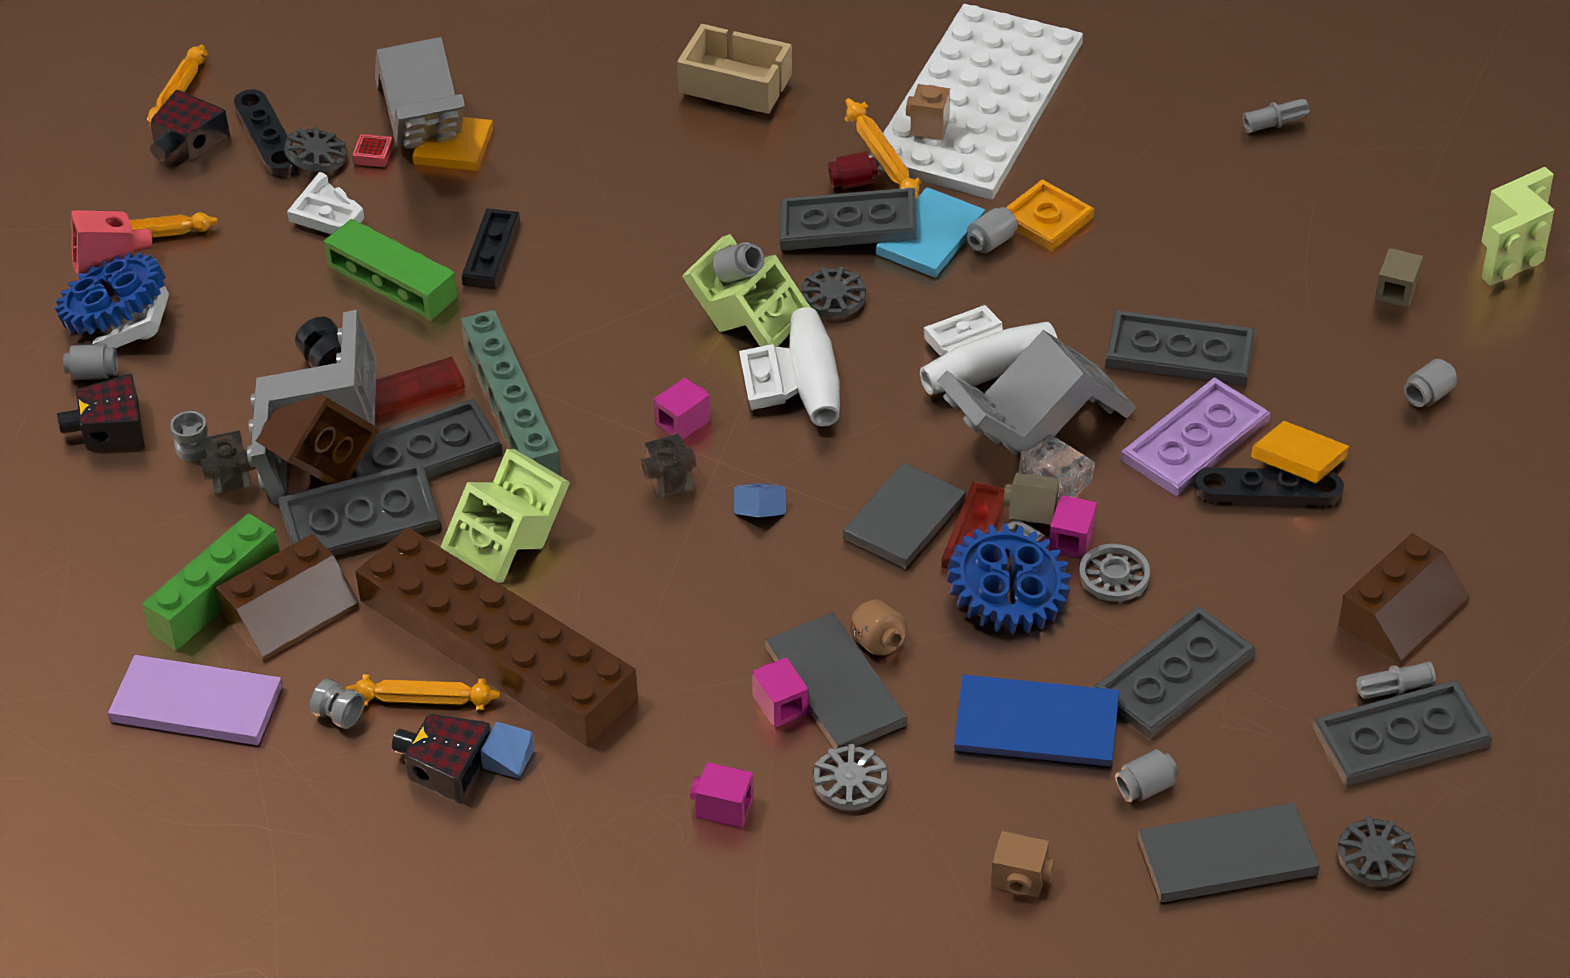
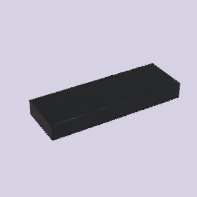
[461,208,520,289]

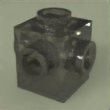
[200,430,256,493]
[641,434,697,498]

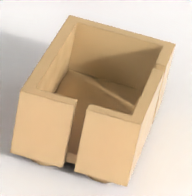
[677,23,792,114]

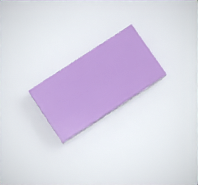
[1121,377,1270,497]
[108,655,283,745]

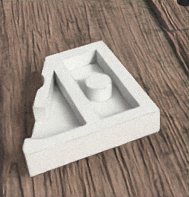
[287,172,364,234]
[93,286,169,348]

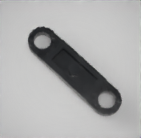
[234,89,299,178]
[1195,467,1344,508]

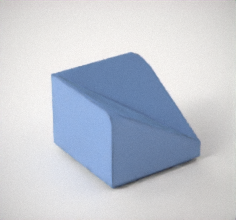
[734,483,786,517]
[481,722,535,779]

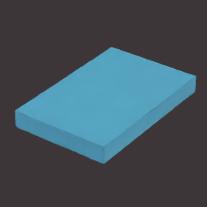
[876,187,986,278]

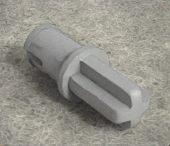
[1243,99,1310,133]
[1356,661,1436,699]

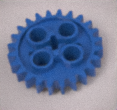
[55,252,166,334]
[947,523,1071,634]

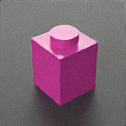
[653,377,711,442]
[1049,495,1097,559]
[752,657,809,728]
[690,762,754,828]

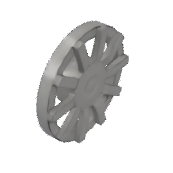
[1079,544,1150,604]
[813,744,888,810]

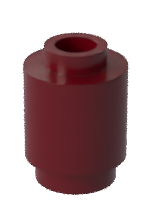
[828,151,878,190]

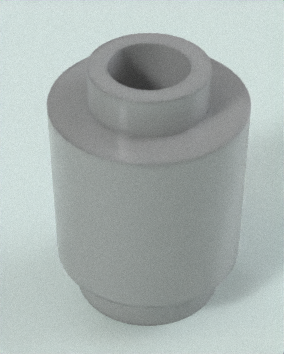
[967,207,1017,254]
[713,242,764,283]
[63,344,118,381]
[1404,359,1457,407]
[1115,749,1178,802]

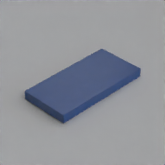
[954,675,1119,767]

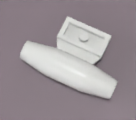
[920,305,1057,395]
[739,307,840,426]

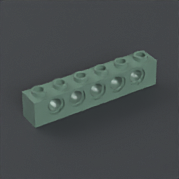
[461,310,561,476]

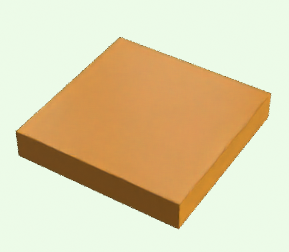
[413,117,493,171]
[1006,179,1095,251]
[1251,421,1349,483]

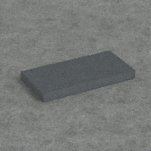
[780,188,917,251]
[1105,310,1255,386]
[353,398,502,479]
[278,461,442,556]
[1094,606,1256,739]
[765,612,907,749]
[1312,680,1492,786]
[1138,803,1320,903]

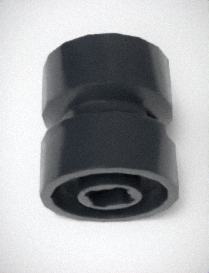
[294,316,341,368]

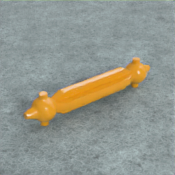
[147,44,208,127]
[844,98,922,199]
[129,212,218,238]
[346,674,501,710]

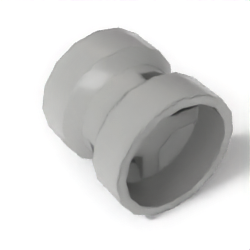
[170,411,212,462]
[309,678,365,729]

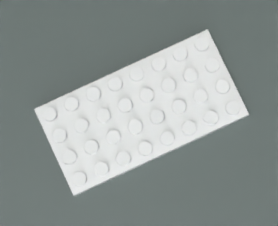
[869,4,1083,200]

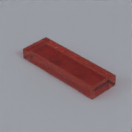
[375,356,465,416]
[941,482,1005,569]

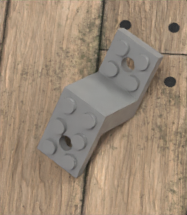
[375,37,465,148]
[247,310,377,505]
[937,330,1137,459]

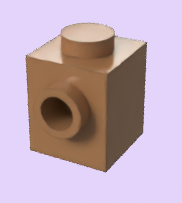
[906,84,950,140]
[991,831,1055,897]

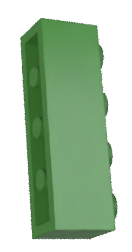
[324,219,458,321]
[142,513,280,651]

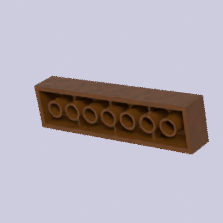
[355,527,638,746]

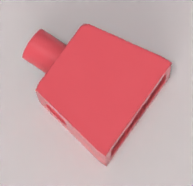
[71,210,152,280]

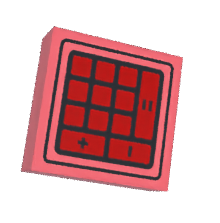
[352,134,394,167]

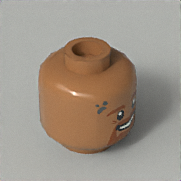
[850,599,907,656]

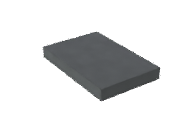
[843,463,966,569]

